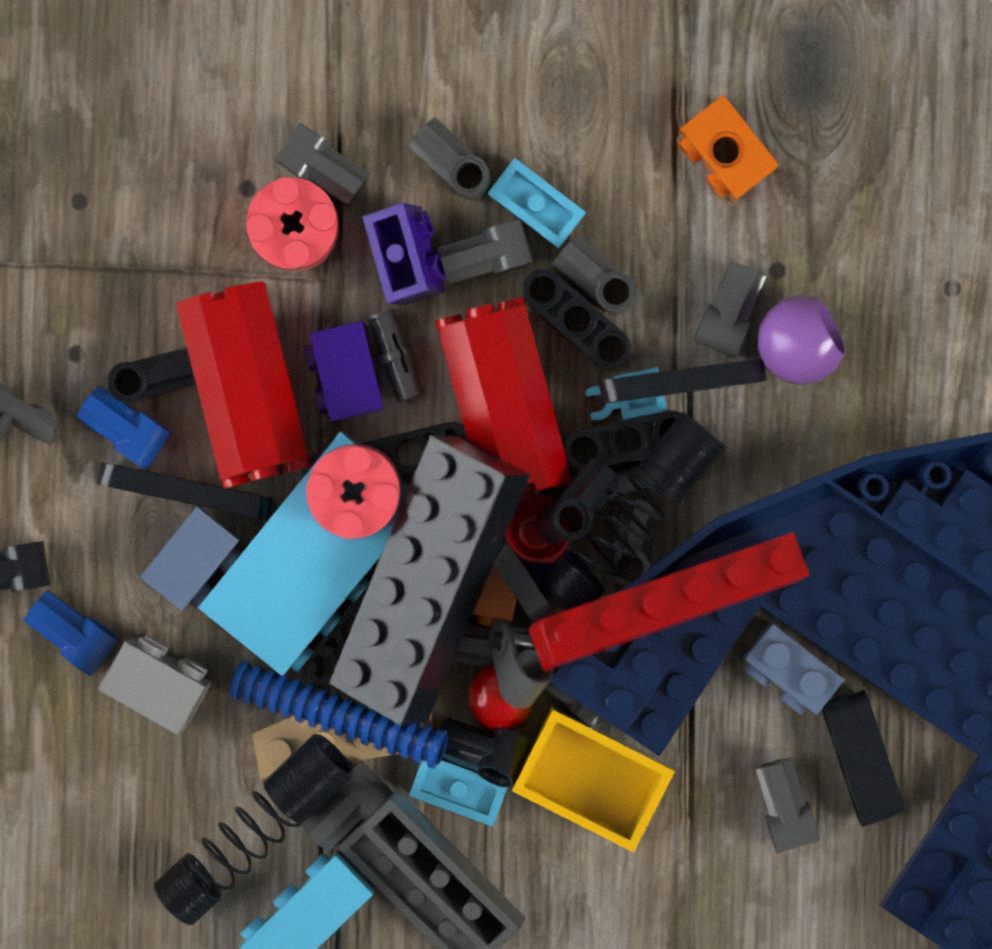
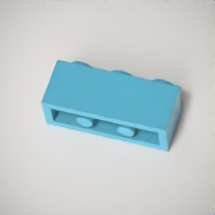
[238,850,375,949]

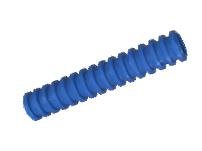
[229,661,448,769]

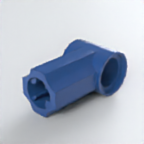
[77,385,172,470]
[23,590,119,676]

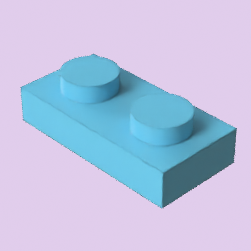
[487,158,586,249]
[409,759,508,827]

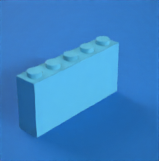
[198,430,410,676]

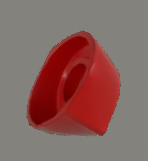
[505,494,570,567]

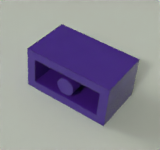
[304,321,385,422]

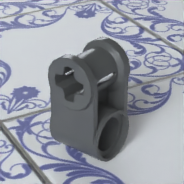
[488,619,555,709]

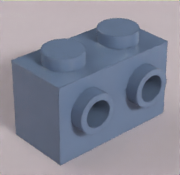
[140,506,243,611]
[741,621,844,716]

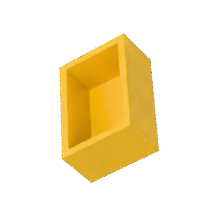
[512,706,675,853]

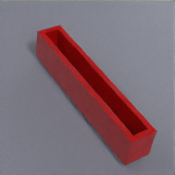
[528,532,810,672]

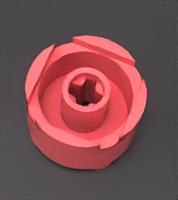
[246,177,340,272]
[306,444,402,539]

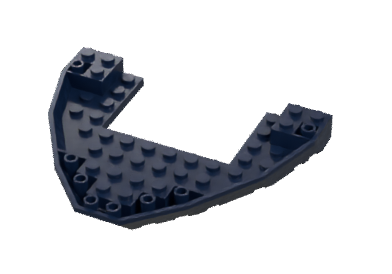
[550,432,992,949]

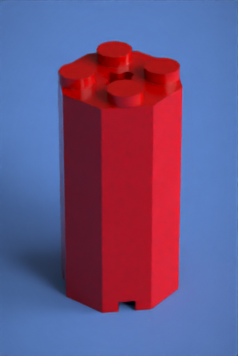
[176,281,312,489]
[435,297,571,494]

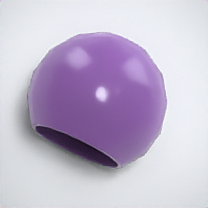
[758,295,846,385]

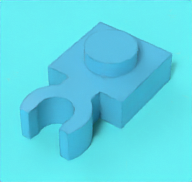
[584,367,667,421]

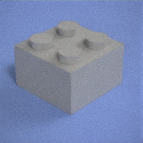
[98,635,213,735]

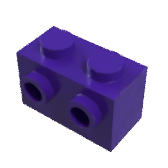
[363,203,446,305]

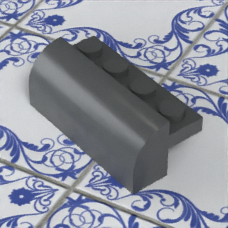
[337,789,526,949]

